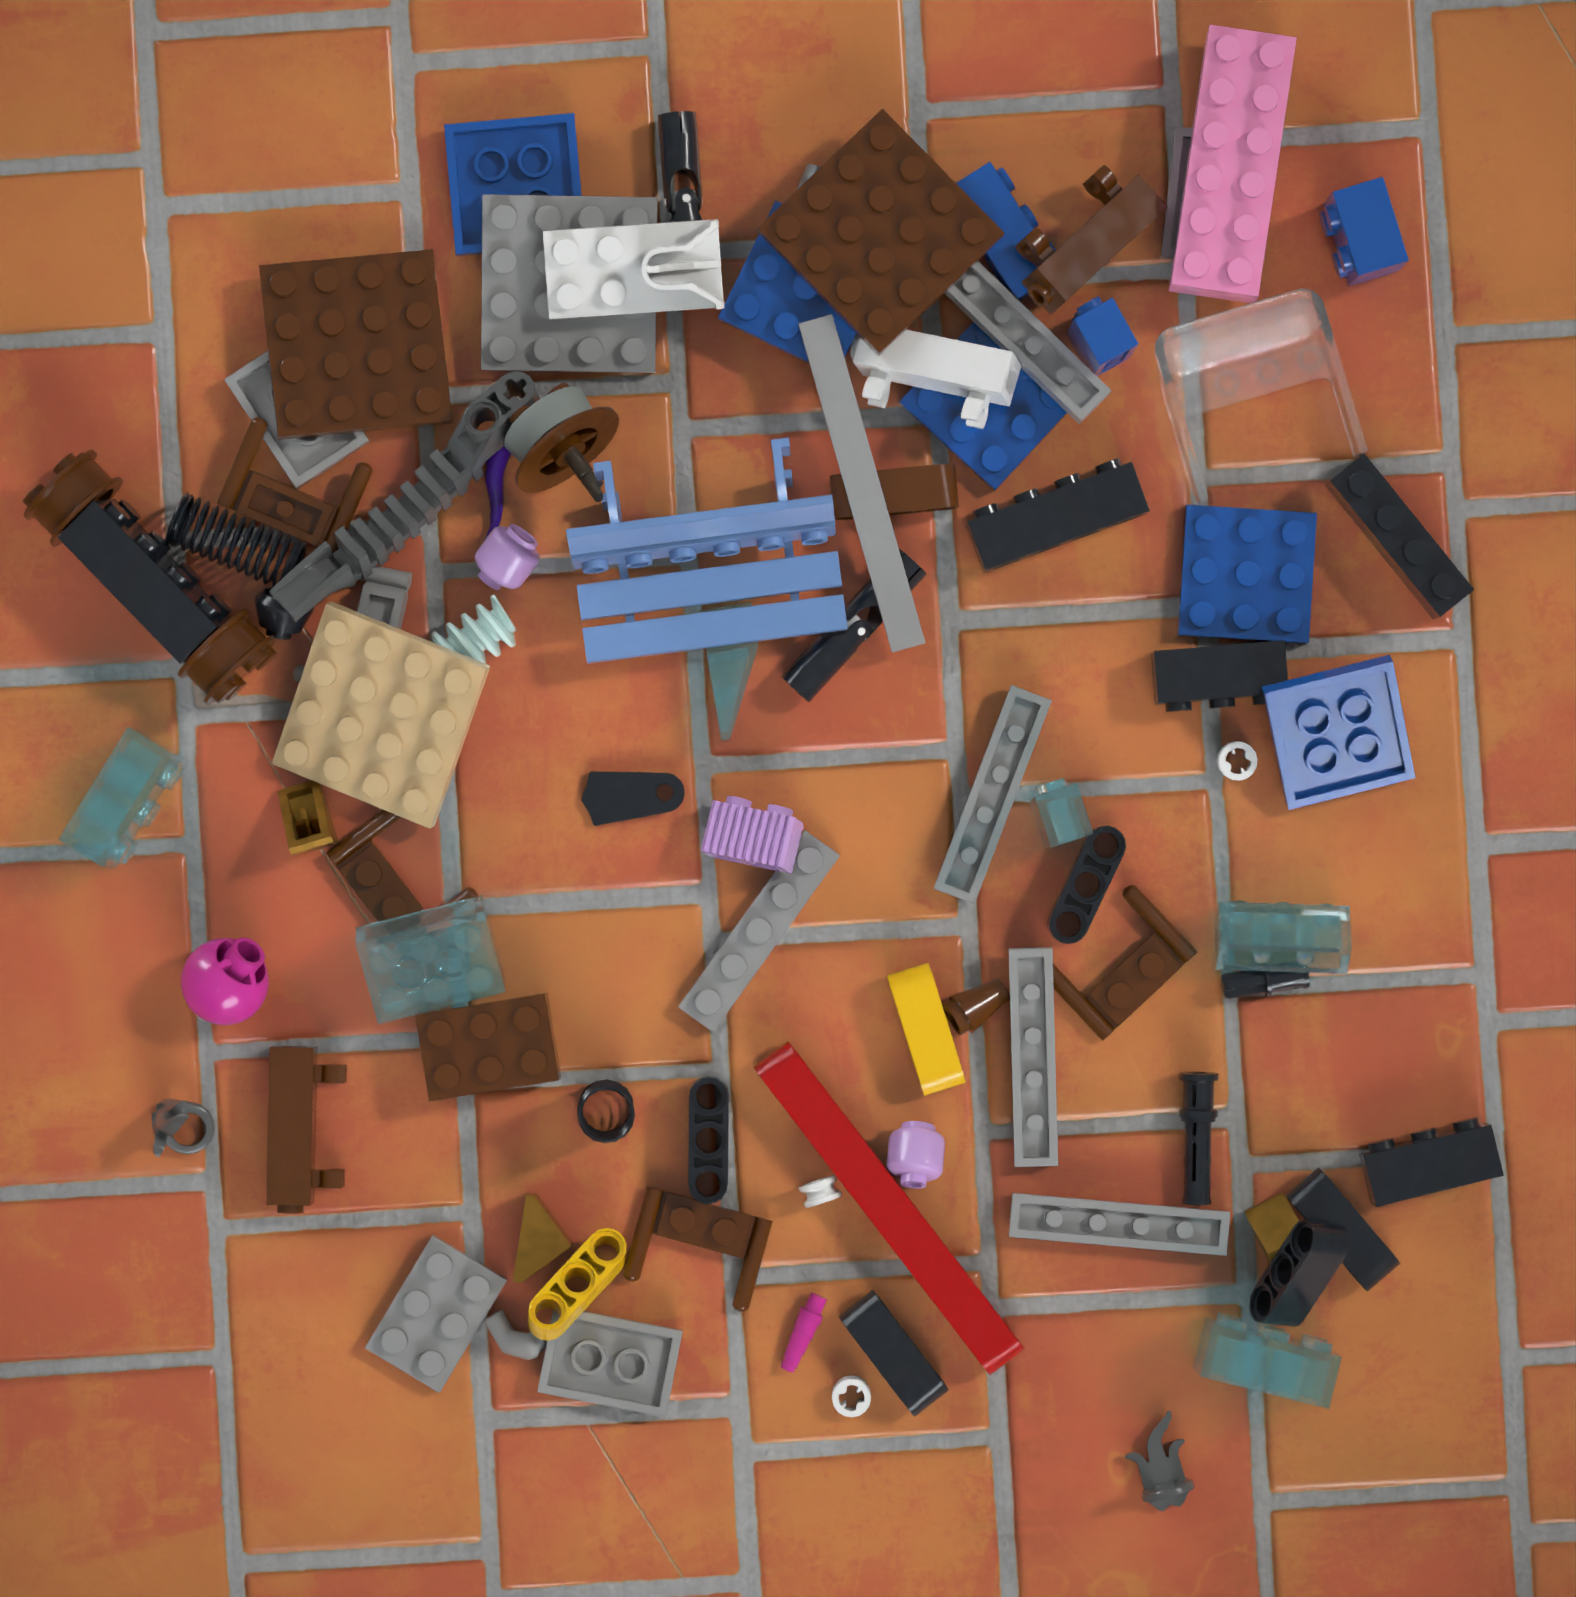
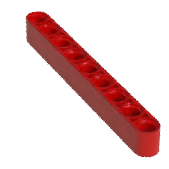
[753,1041,1025,1375]

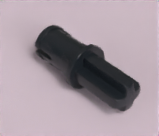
[1221,961,1310,999]

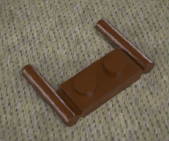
[217,417,372,553]
[326,810,478,956]
[1053,885,1197,1041]
[623,1186,773,1312]

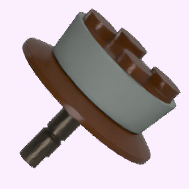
[504,383,619,502]

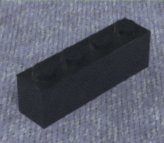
[1325,453,1474,620]
[966,458,1150,573]

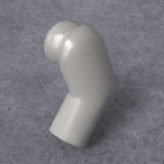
[484,1309,547,1360]

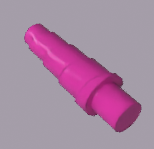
[780,1292,827,1373]

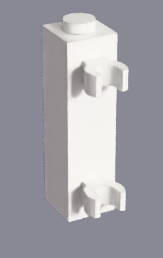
[851,330,1021,429]

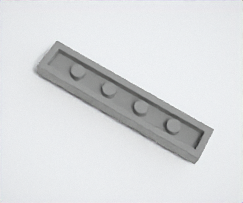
[944,261,1112,424]
[933,685,1052,904]
[678,830,840,1032]
[1008,947,1058,1167]
[1008,1192,1230,1256]

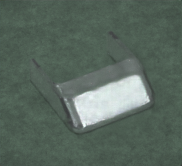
[1154,289,1368,505]

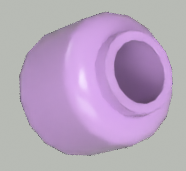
[475,524,539,590]
[886,1121,945,1189]

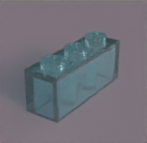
[1028,778,1094,849]
[1215,900,1352,974]

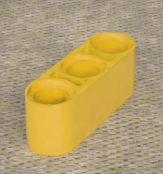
[887,963,966,1096]
[528,1228,627,1341]

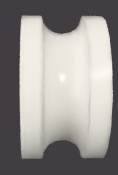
[1217,741,1258,781]
[798,1175,842,1208]
[832,1375,871,1417]

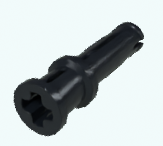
[1179,1071,1219,1205]

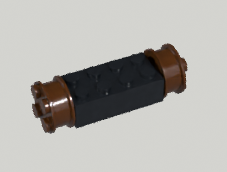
[23,450,277,705]

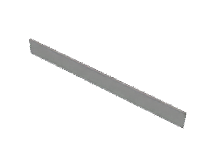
[798,314,925,653]

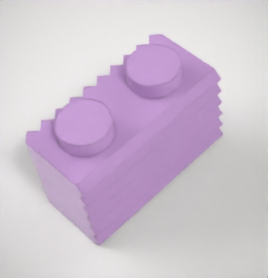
[700,796,803,874]

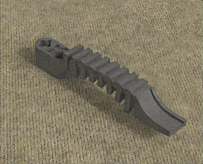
[269,371,540,622]

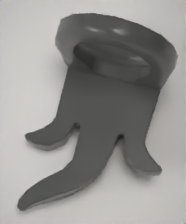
[152,1098,215,1157]
[1125,1411,1194,1511]

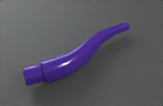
[484,446,511,540]

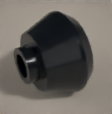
[255,587,314,640]

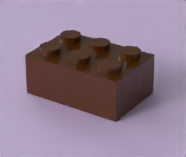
[415,993,561,1102]

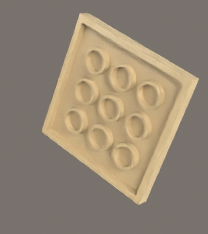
[272,601,491,829]

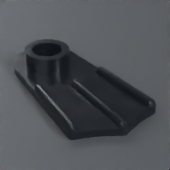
[581,771,685,826]

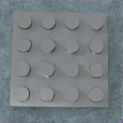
[481,194,658,373]

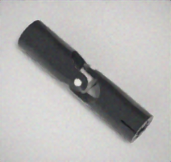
[658,111,703,222]
[781,549,926,702]

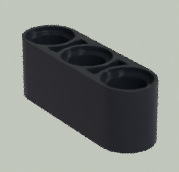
[1047,826,1126,944]
[688,1075,729,1204]
[1285,1167,1401,1292]
[1249,1219,1349,1327]
[838,1290,949,1417]

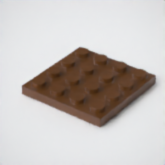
[757,109,1005,356]
[259,249,452,440]

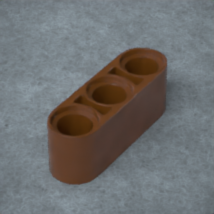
[830,464,959,520]

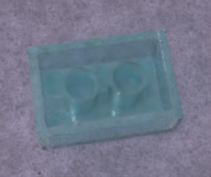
[58,727,184,868]
[355,895,506,1024]
[1193,1312,1342,1409]

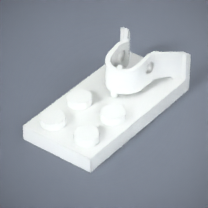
[543,219,725,319]

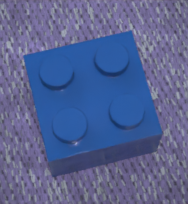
[1319,177,1409,287]

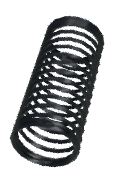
[166,492,307,587]
[577,1079,635,1143]

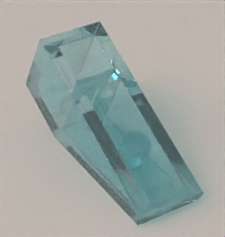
[699,602,759,741]

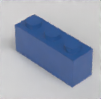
[956,162,1056,301]
[1067,297,1139,376]

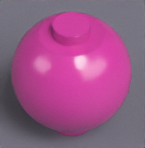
[181,938,269,1025]

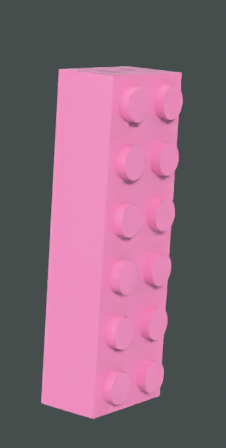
[1168,25,1297,304]

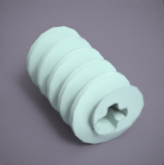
[431,594,518,664]

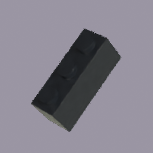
[1151,640,1288,712]
[1359,1117,1504,1207]

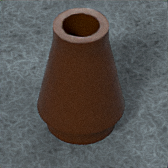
[943,978,1010,1035]

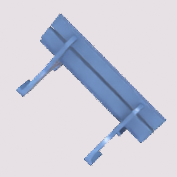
[566,438,848,664]

